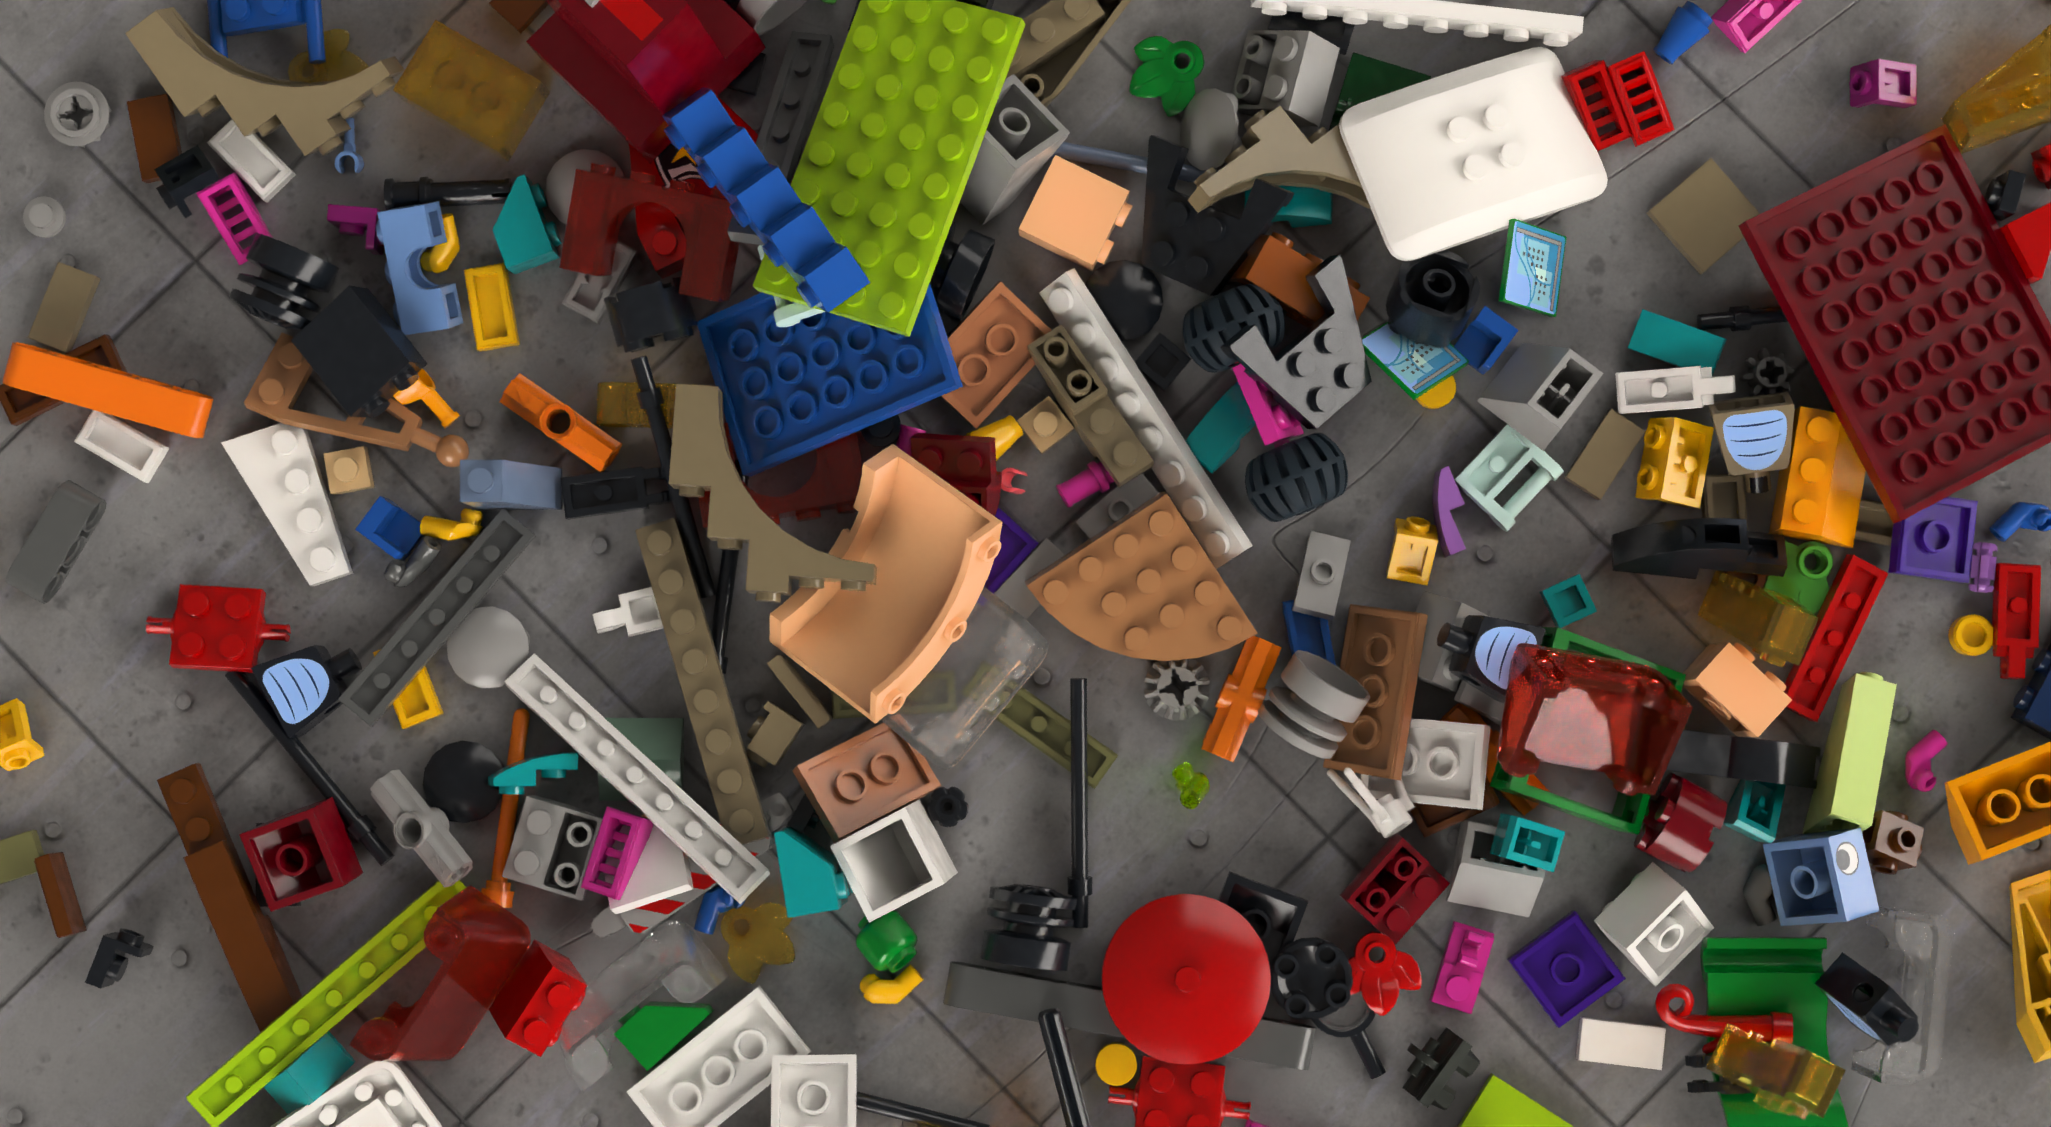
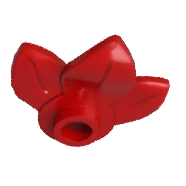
[1348,932,1422,1016]

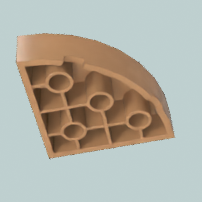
[1025,491,1258,661]

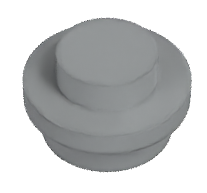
[23,196,66,238]

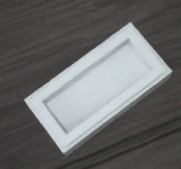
[207,119,296,203]
[74,410,169,483]
[1576,1017,1666,1070]

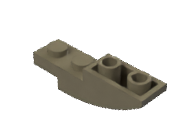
[1027,324,1154,487]

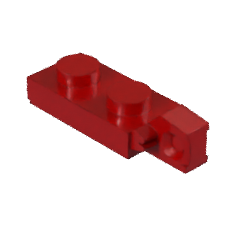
[1992,563,2041,680]

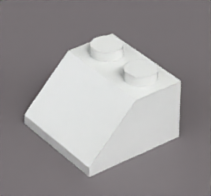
[1594,862,1714,986]

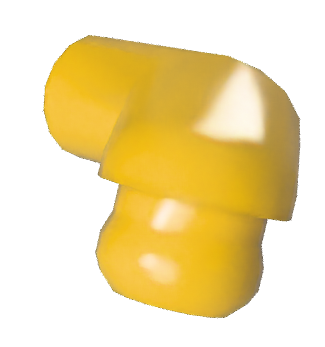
[420,213,460,274]
[420,508,483,541]
[859,964,924,1004]

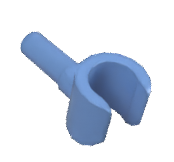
[334,118,364,174]

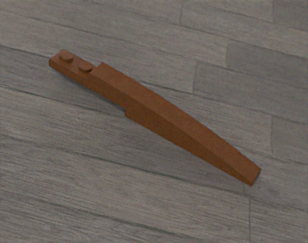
[157,763,338,1088]

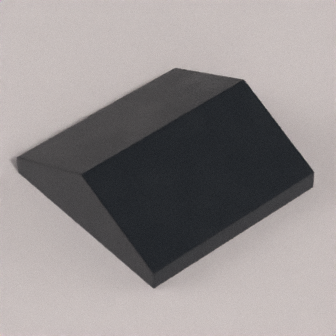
[1217,871,1308,970]

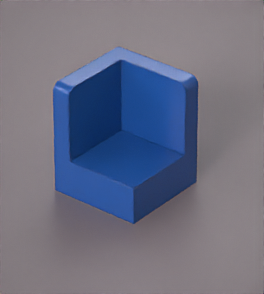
[1454,306,1518,375]
[355,496,423,561]

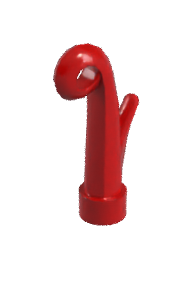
[1655,983,1793,1054]

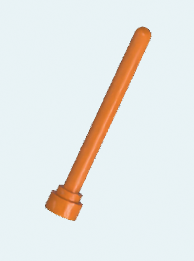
[479,708,530,908]

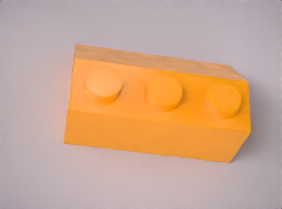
[1769,406,1866,549]
[1945,741,2051,865]

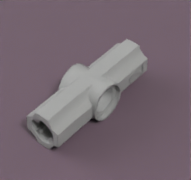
[370,769,473,887]

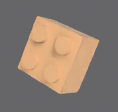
[1683,642,1792,737]

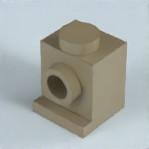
[746,701,805,768]

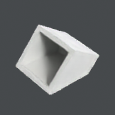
[830,799,958,923]

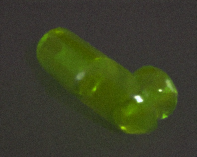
[1172,762,1210,809]

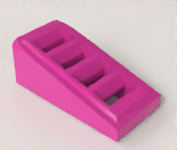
[196,172,273,265]
[581,807,654,900]

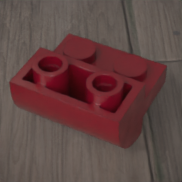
[911,433,1002,516]
[1340,833,1450,945]

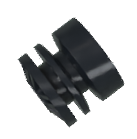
[930,221,995,320]
[229,233,339,330]
[981,884,1077,971]

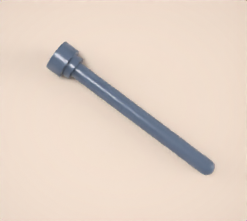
[1049,142,1218,183]

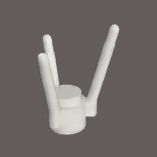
[1327,767,1415,838]

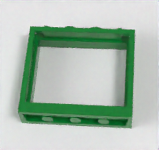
[1490,627,1686,835]

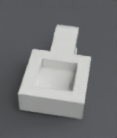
[593,587,663,637]

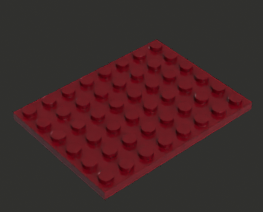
[1738,124,2051,524]

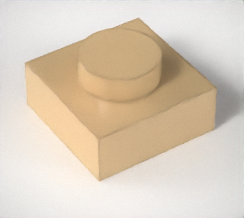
[1017,396,1074,454]
[323,446,375,495]

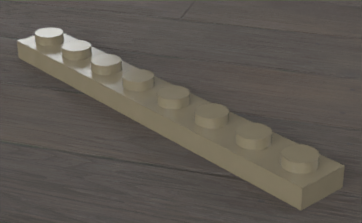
[635,518,771,845]

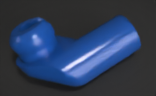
[1989,502,2051,542]
[693,886,746,935]

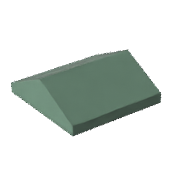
[598,718,684,801]

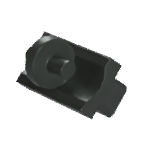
[1402,1027,1480,1110]

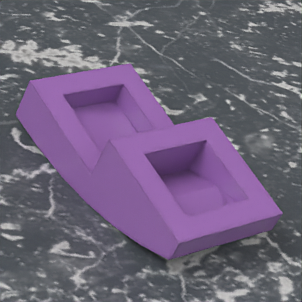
[1432,466,1466,557]

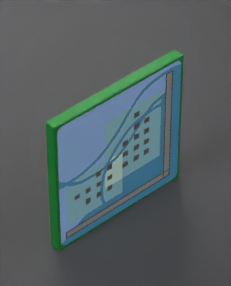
[1499,219,1566,317]
[1362,322,1469,400]

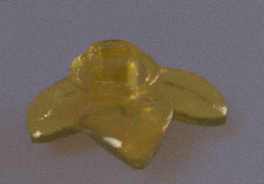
[288,29,369,83]
[721,902,795,984]

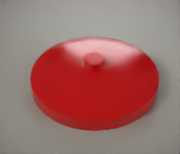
[1102,894,1271,1064]

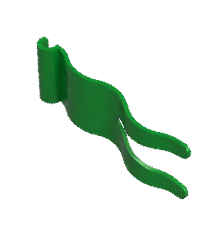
[1700,937,1849,1127]

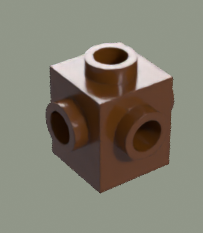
[1862,810,1924,875]

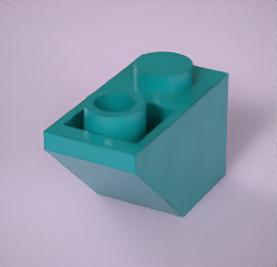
[492,174,562,275]

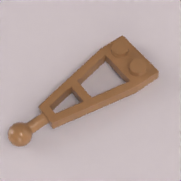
[244,332,469,467]

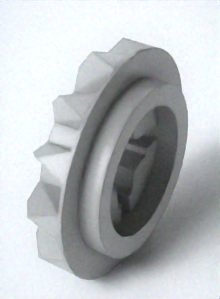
[44,81,112,148]
[1144,659,1210,721]

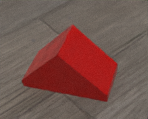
[2000,202,2051,284]

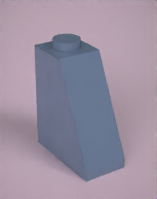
[460,460,562,510]

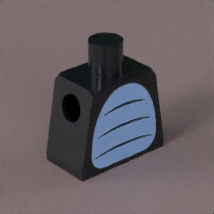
[1437,615,1546,705]
[251,645,362,738]
[1815,952,1919,1049]

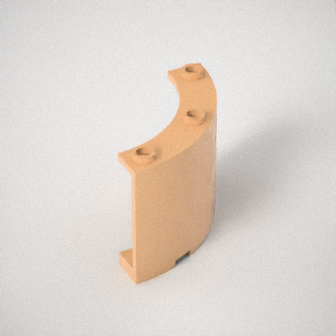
[769,444,1002,724]

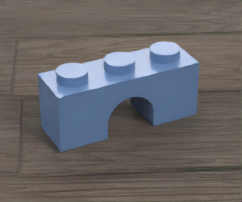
[376,201,463,335]

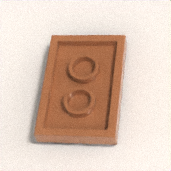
[941,281,1052,429]
[792,715,941,843]

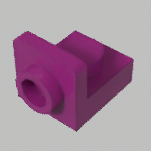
[1849,59,1917,108]
[327,204,384,255]

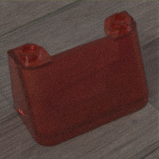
[1496,643,1693,796]
[349,885,531,1061]

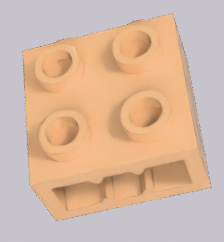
[1019,155,1133,271]

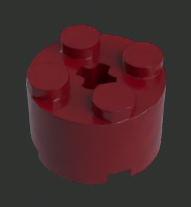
[1634,772,1727,873]

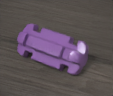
[1968,542,1998,593]

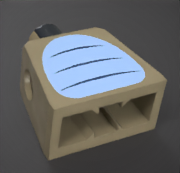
[1708,392,1795,494]

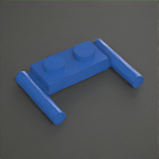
[207,0,326,64]

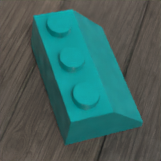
[774,827,853,918]

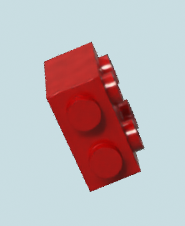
[488,939,588,1057]

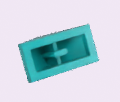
[1723,779,1786,844]
[1490,813,1565,872]
[264,1031,356,1114]

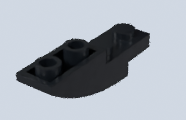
[1611,518,1788,579]

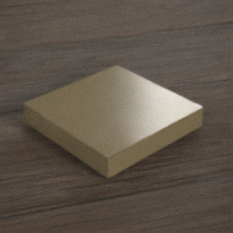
[1646,158,1760,275]

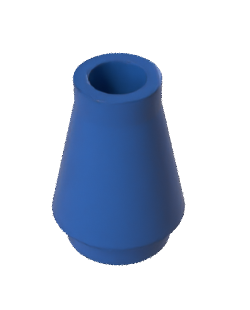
[1653,1,1713,65]

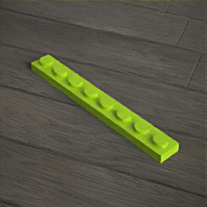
[186,880,479,1127]

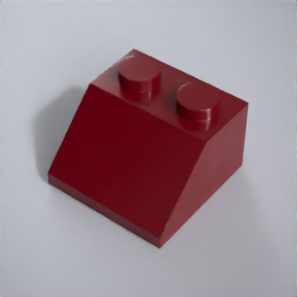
[239,797,363,912]

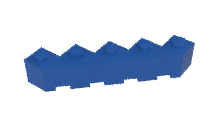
[663,87,870,313]

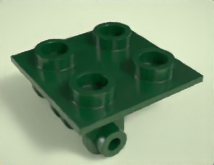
[1329,52,1431,130]

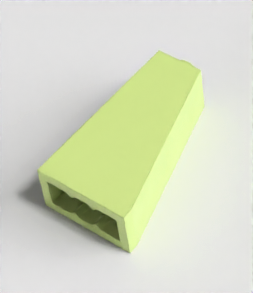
[1803,672,1897,834]

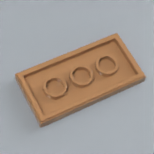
[1323,604,1428,781]

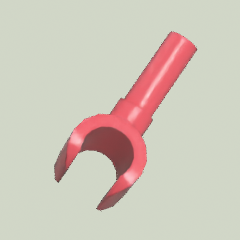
[1001,467,1028,495]

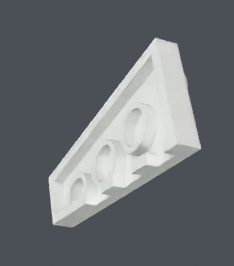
[221,423,353,586]

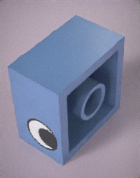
[1763,828,1879,926]

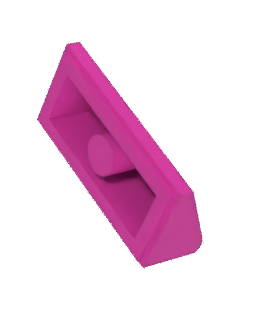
[1711,0,1802,53]

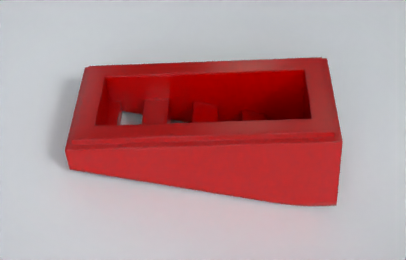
[1607,51,1675,147]
[1561,60,1632,152]

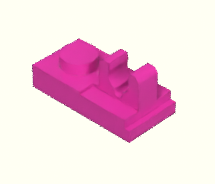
[1429,921,1494,1014]

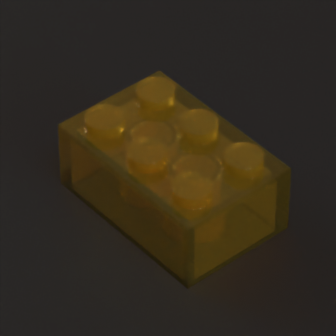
[393,20,550,162]

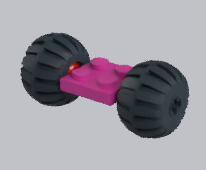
[1182,283,1348,522]

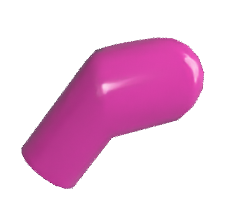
[1905,730,1948,792]

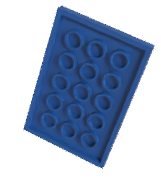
[697,283,963,476]

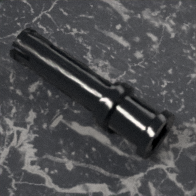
[384,177,512,210]

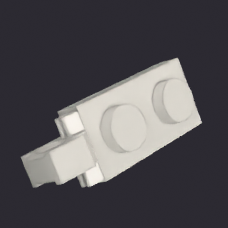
[1615,366,1736,414]

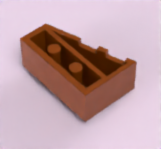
[1227,232,1370,328]

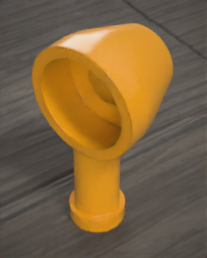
[393,369,460,429]

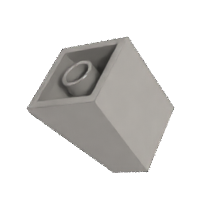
[960,74,1070,225]

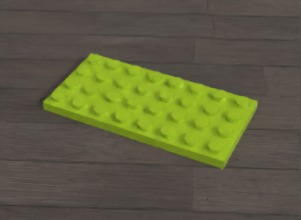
[752,0,1026,337]

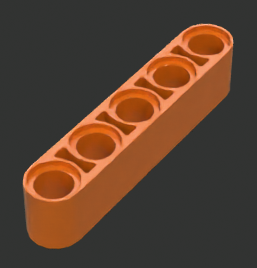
[2,342,214,438]

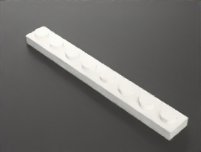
[1250,0,1584,47]
[1039,268,1253,569]
[504,653,770,904]

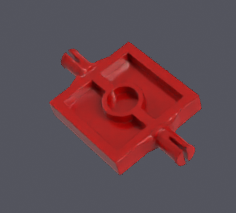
[146,584,291,673]
[1108,1056,1251,1127]

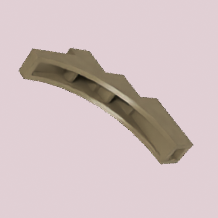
[125,7,404,156]
[1188,106,1371,213]
[669,384,877,603]

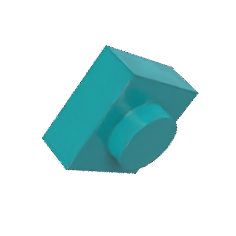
[1540,574,1597,628]

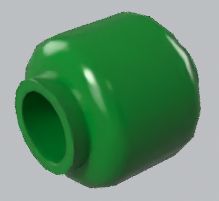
[856,910,917,973]

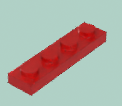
[1783,554,1888,722]

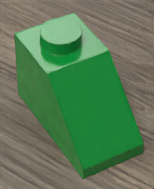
[614,1001,714,1071]

